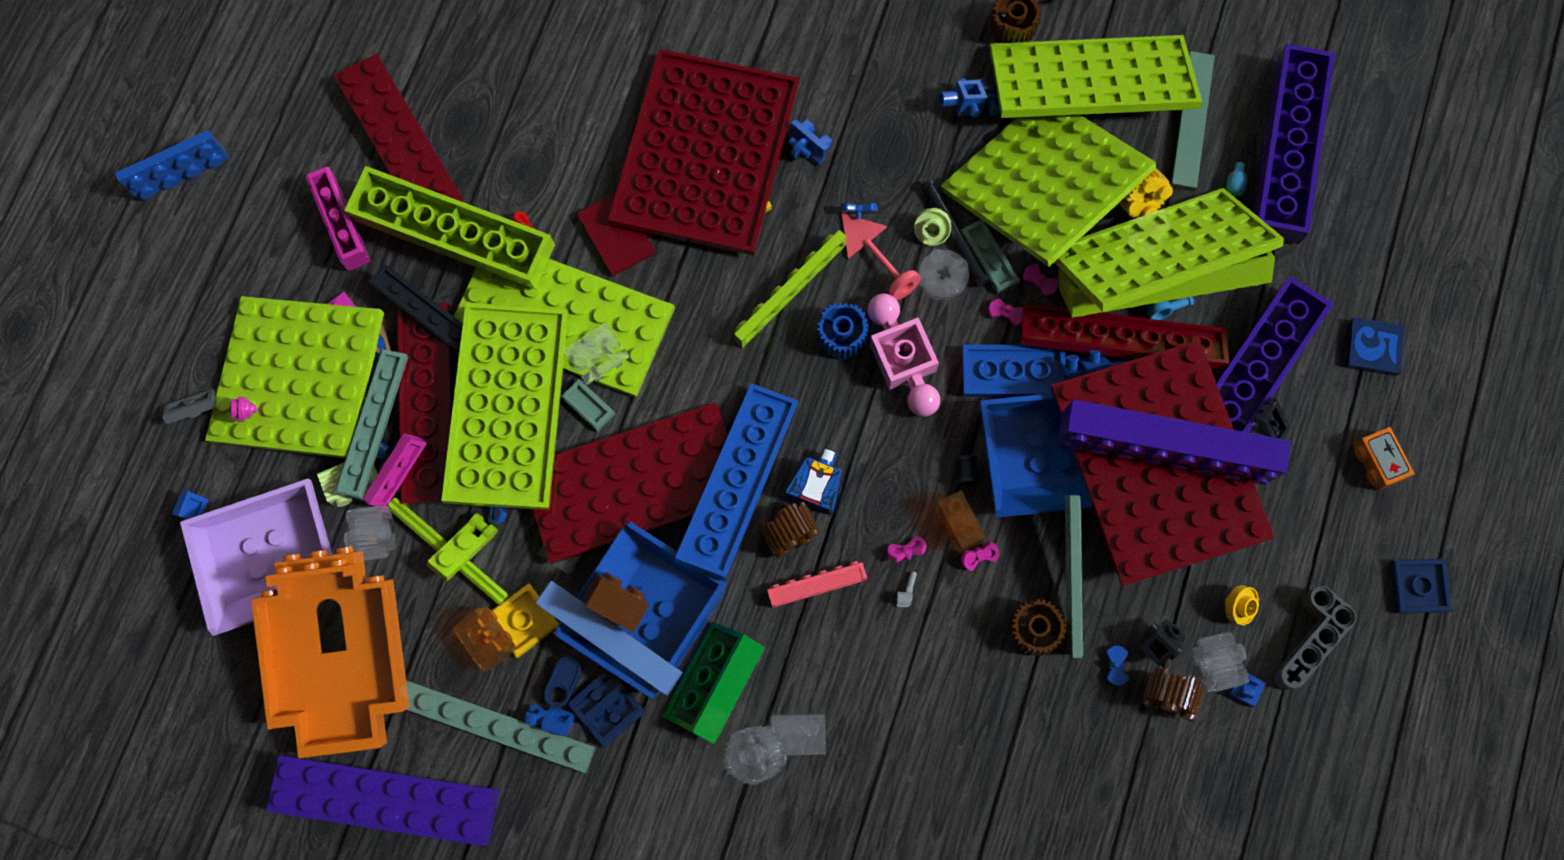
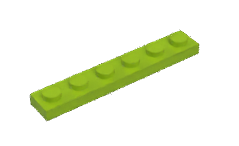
[734,230,847,348]

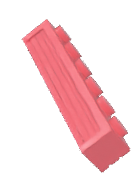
[767,561,867,608]

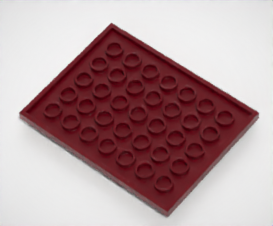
[608,48,800,256]
[1050,340,1275,587]

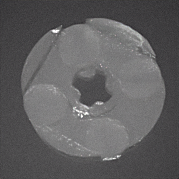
[918,249,969,300]

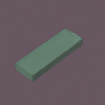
[961,219,1020,295]

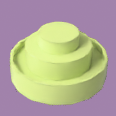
[914,208,951,246]

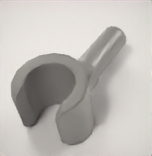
[897,571,917,607]

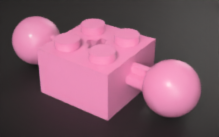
[868,294,940,417]

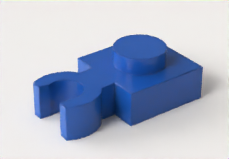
[524,705,576,736]

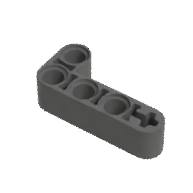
[1273,586,1356,691]

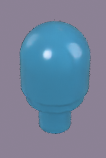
[1226,162,1248,197]

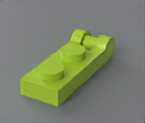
[427,513,498,582]

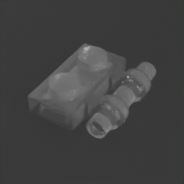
[564,322,629,385]

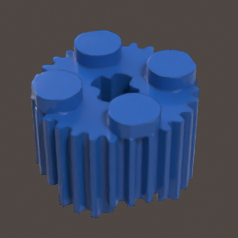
[817,303,869,360]

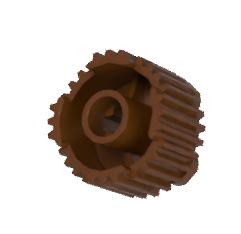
[990,0,1042,43]
[758,501,820,559]
[1008,599,1067,656]
[1142,667,1204,722]

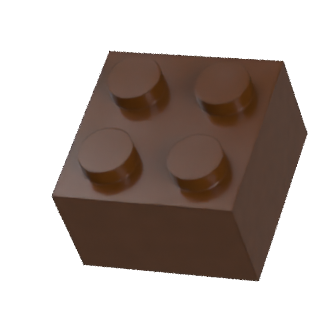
[581,571,650,633]

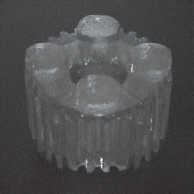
[344,506,396,560]
[1192,632,1249,692]
[722,725,787,785]

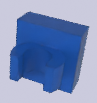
[172,490,209,520]
[1228,670,1266,707]

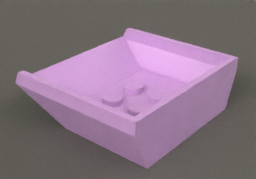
[180,479,332,636]

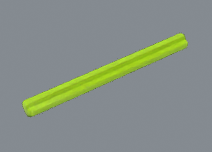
[387,498,509,605]

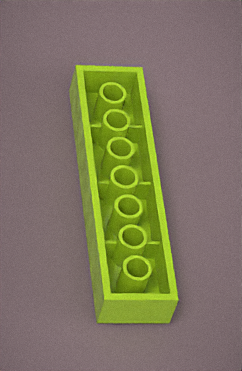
[344,166,555,290]
[1058,251,1275,318]

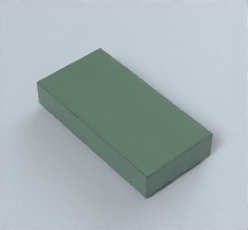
[561,379,615,432]

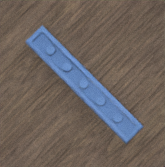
[536,581,683,695]

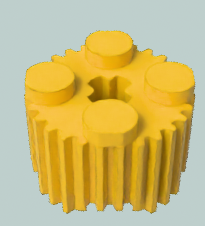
[1119,168,1173,218]

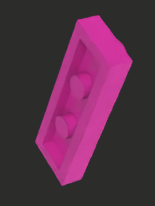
[363,433,427,508]

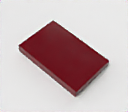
[577,193,656,277]

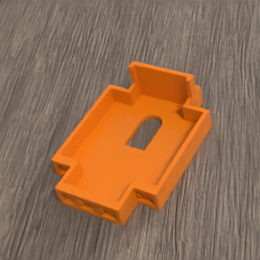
[251,547,409,758]

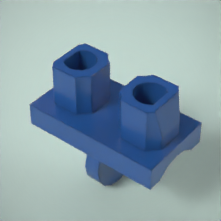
[786,119,832,165]

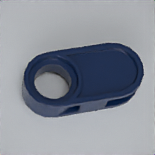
[544,656,583,708]

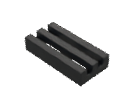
[1255,397,1291,439]

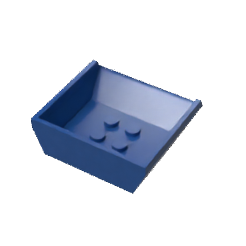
[980,393,1093,518]
[553,520,727,699]

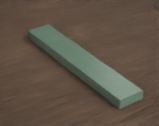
[1171,51,1215,191]
[335,349,408,500]
[1065,495,1083,658]

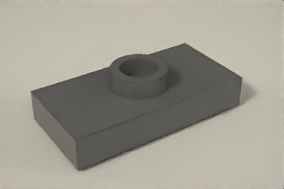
[162,389,217,424]

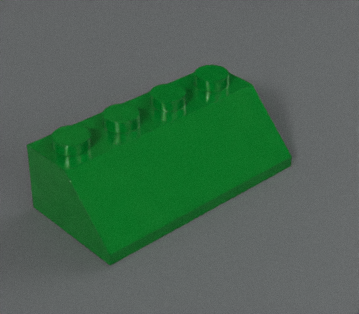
[662,621,765,744]

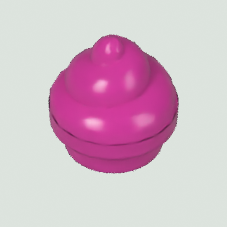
[230,396,258,422]

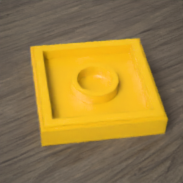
[486,583,559,658]

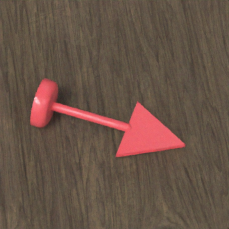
[842,213,921,300]

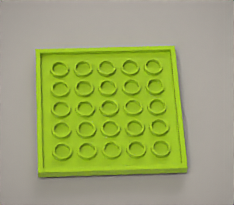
[941,114,1156,267]
[205,296,384,458]

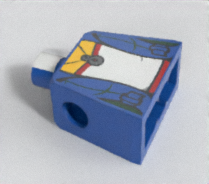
[786,449,841,515]

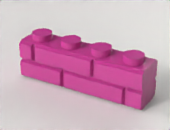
[305,167,371,271]

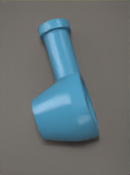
[1146,296,1194,320]

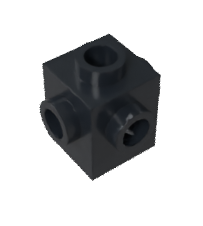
[1139,619,1186,666]

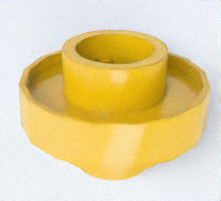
[1225,585,1259,625]

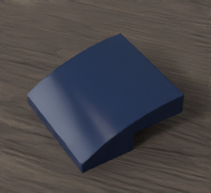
[568,670,646,748]

